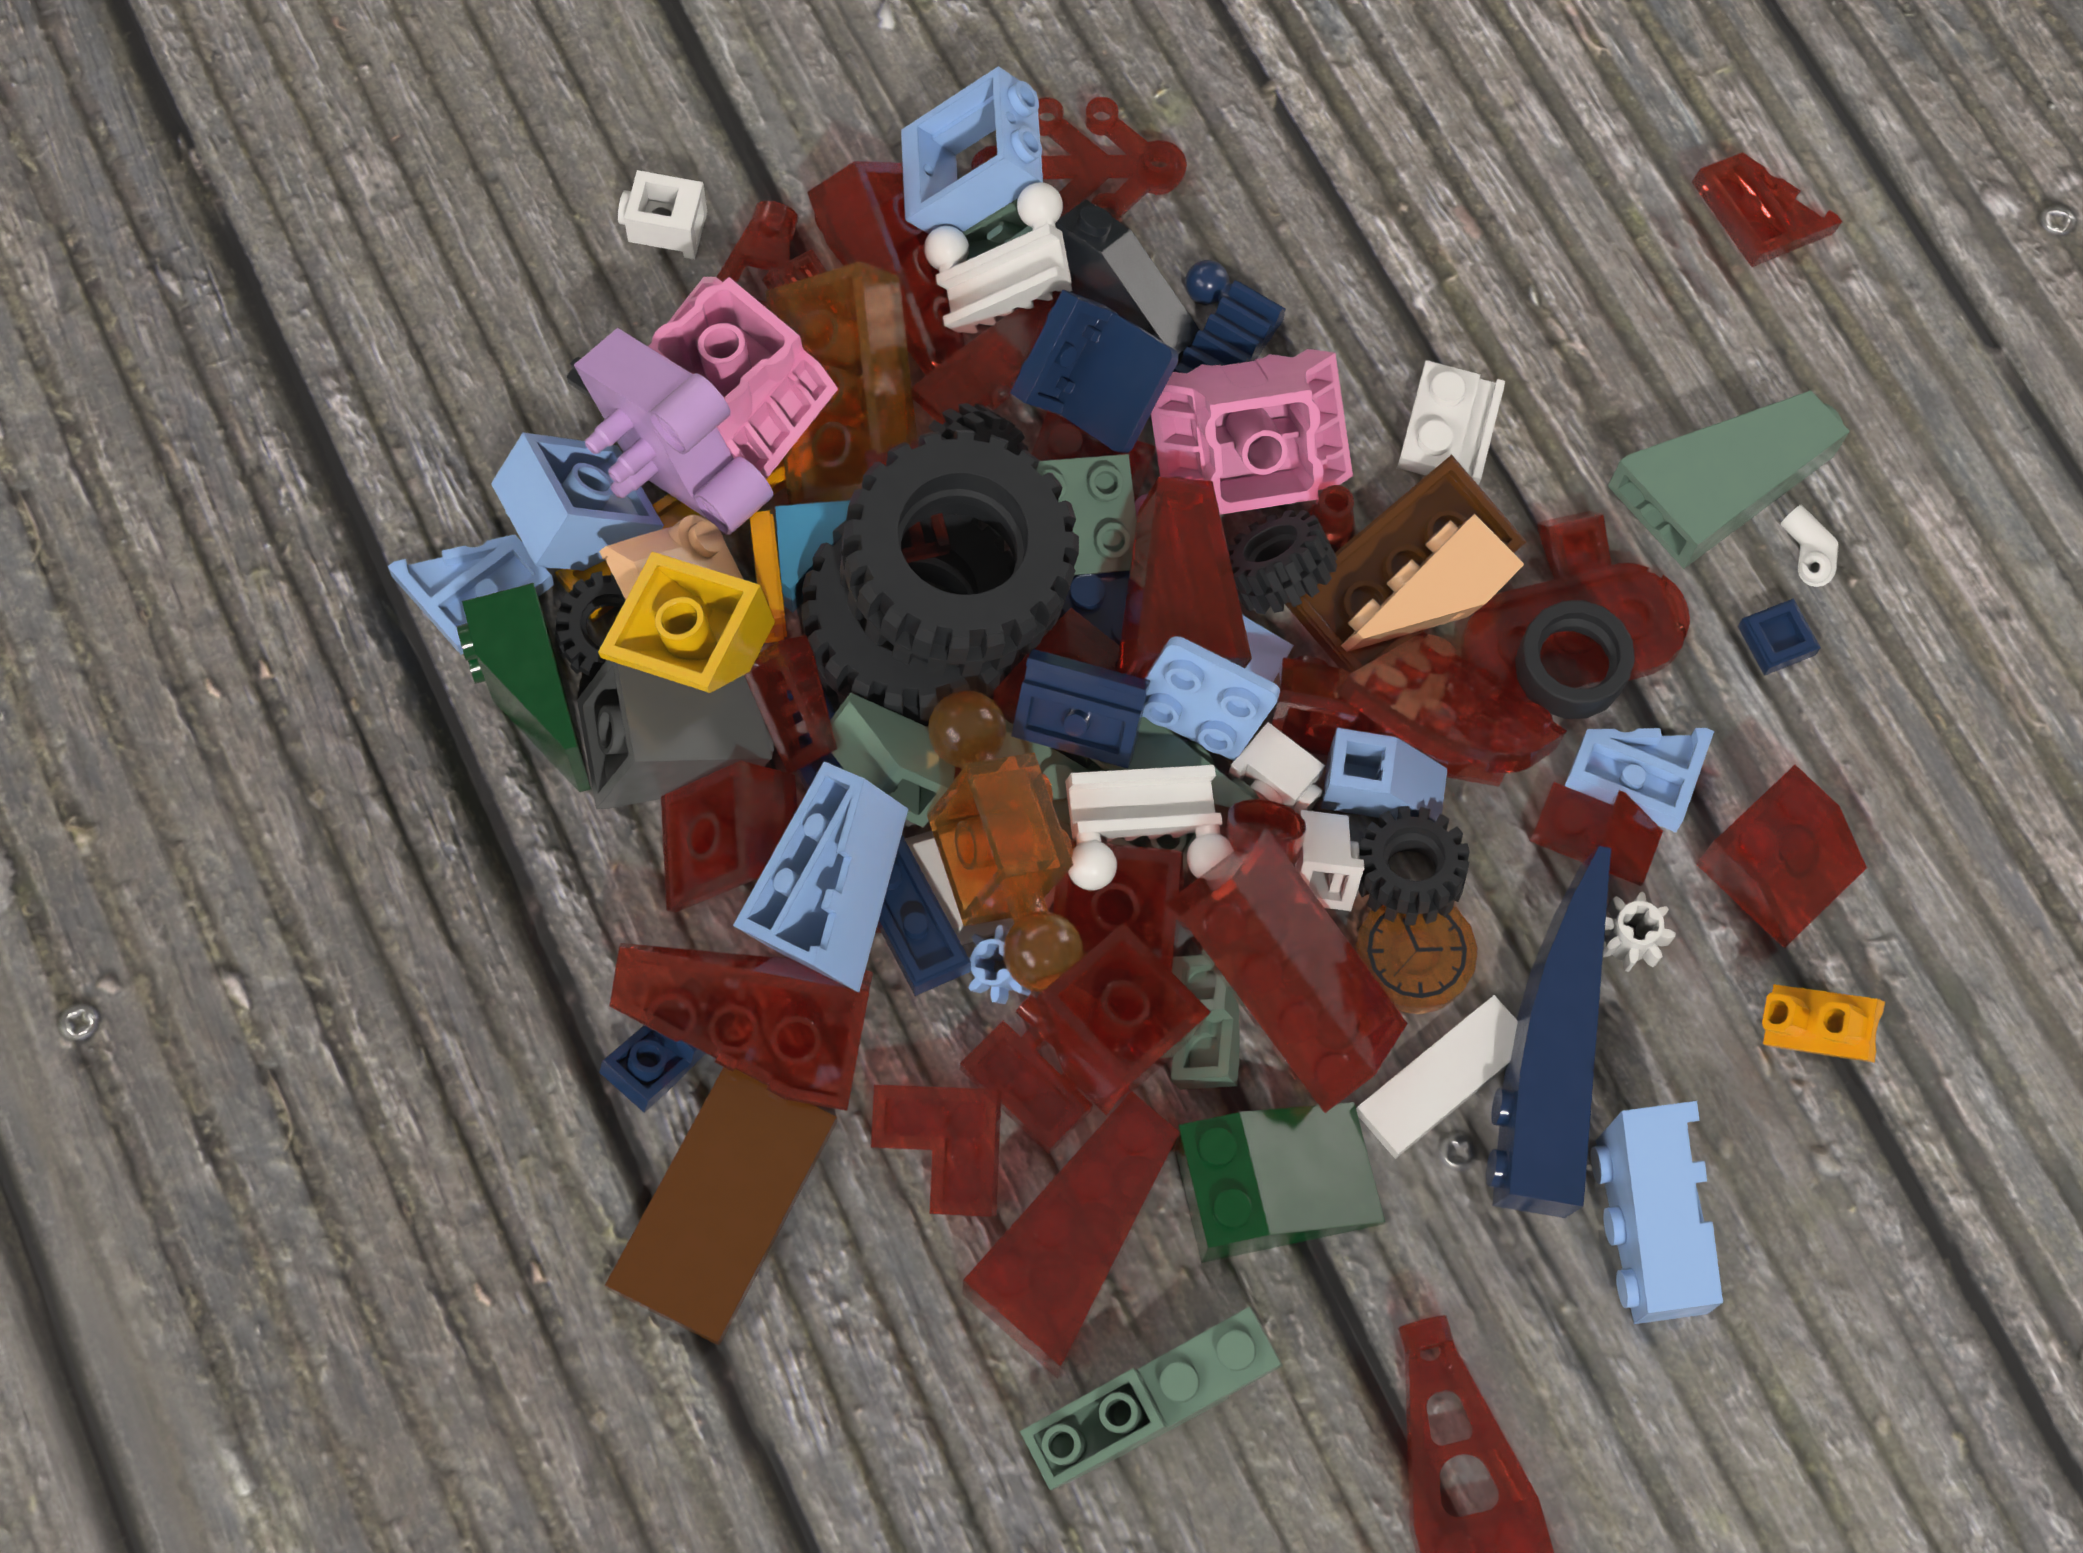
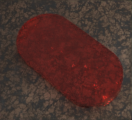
[1461,563,1690,706]

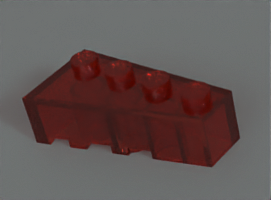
[962,1091,1180,1379]

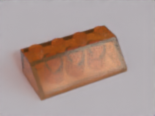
[765,261,918,505]

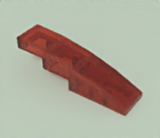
[912,291,1061,425]

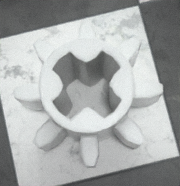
[1603,892,1676,972]

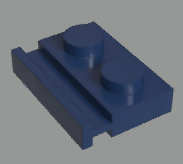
[1011,649,1150,769]

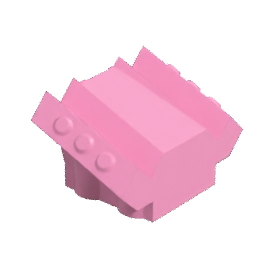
[648,277,838,479]
[1151,349,1353,515]

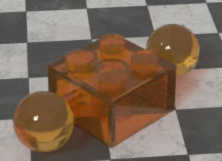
[927,690,1083,992]

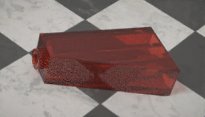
[1117,476,1252,679]

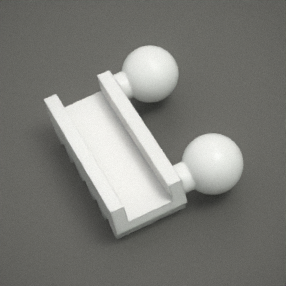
[924,182,1072,334]
[1065,765,1236,890]

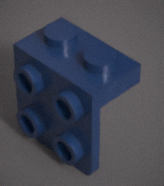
[1010,289,1178,454]

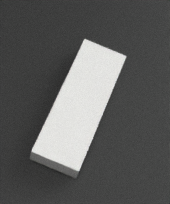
[1356,995,1518,1159]

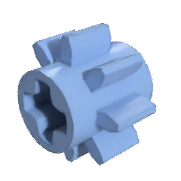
[968,925,1043,1004]

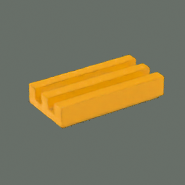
[750,510,787,643]

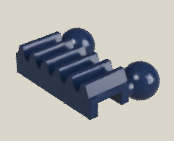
[1173,260,1286,374]

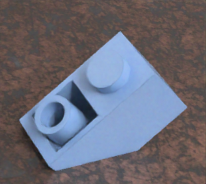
[1321,728,1447,822]

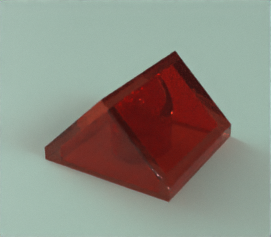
[1049,838,1184,974]

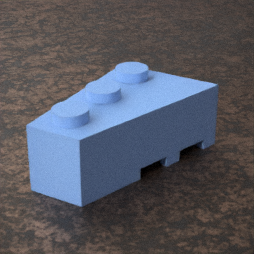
[733,762,908,992]
[1591,1101,1723,1324]

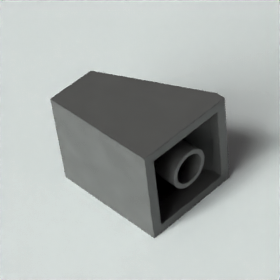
[577,660,774,809]

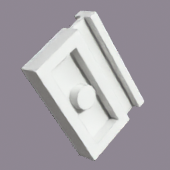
[1397,360,1505,485]

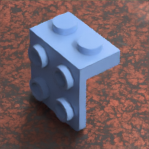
[1140,636,1280,761]

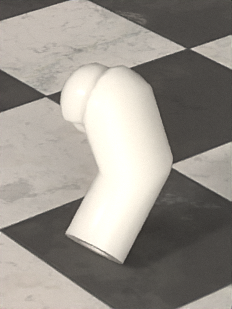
[1781,505,1839,587]

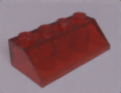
[1165,828,1408,1113]

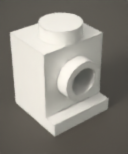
[618,170,707,259]
[1228,722,1325,820]
[1289,810,1364,911]

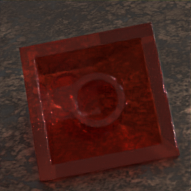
[661,761,798,913]

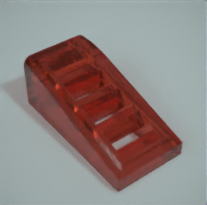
[744,635,837,774]

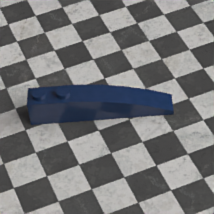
[1486,846,1611,1218]

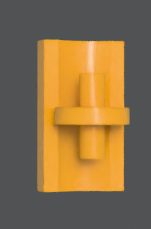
[1762,984,1885,1063]

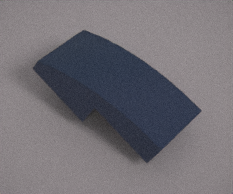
[599,976,736,1113]

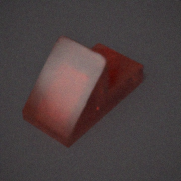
[1529,782,1663,886]

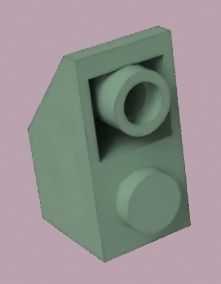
[821,693,957,827]

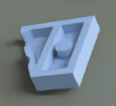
[1564,728,1714,832]

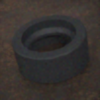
[1515,600,1635,719]

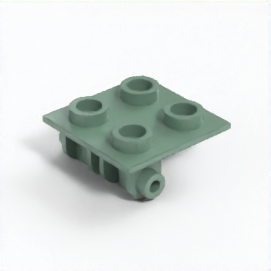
[1037,454,1143,576]

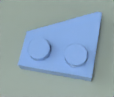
[387,534,554,655]

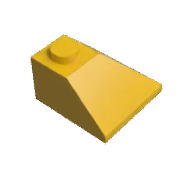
[598,551,775,693]

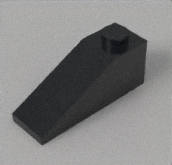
[1055,199,1200,360]

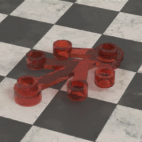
[971,97,1187,223]

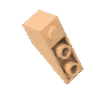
[1341,514,1524,652]

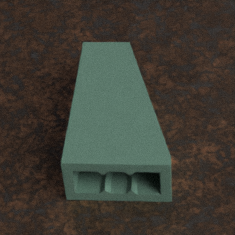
[1608,390,1850,569]

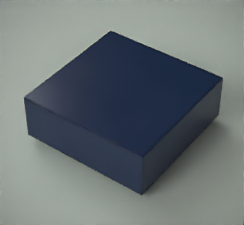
[1737,598,1821,676]

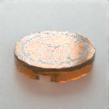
[1354,905,1478,1014]

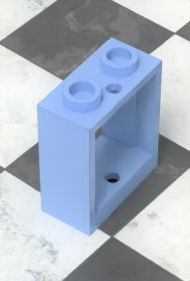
[901,66,1043,234]

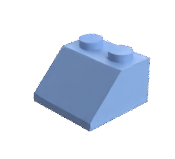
[491,432,664,571]

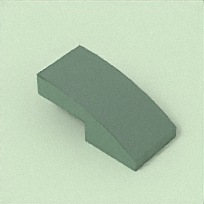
[1167,952,1240,1090]

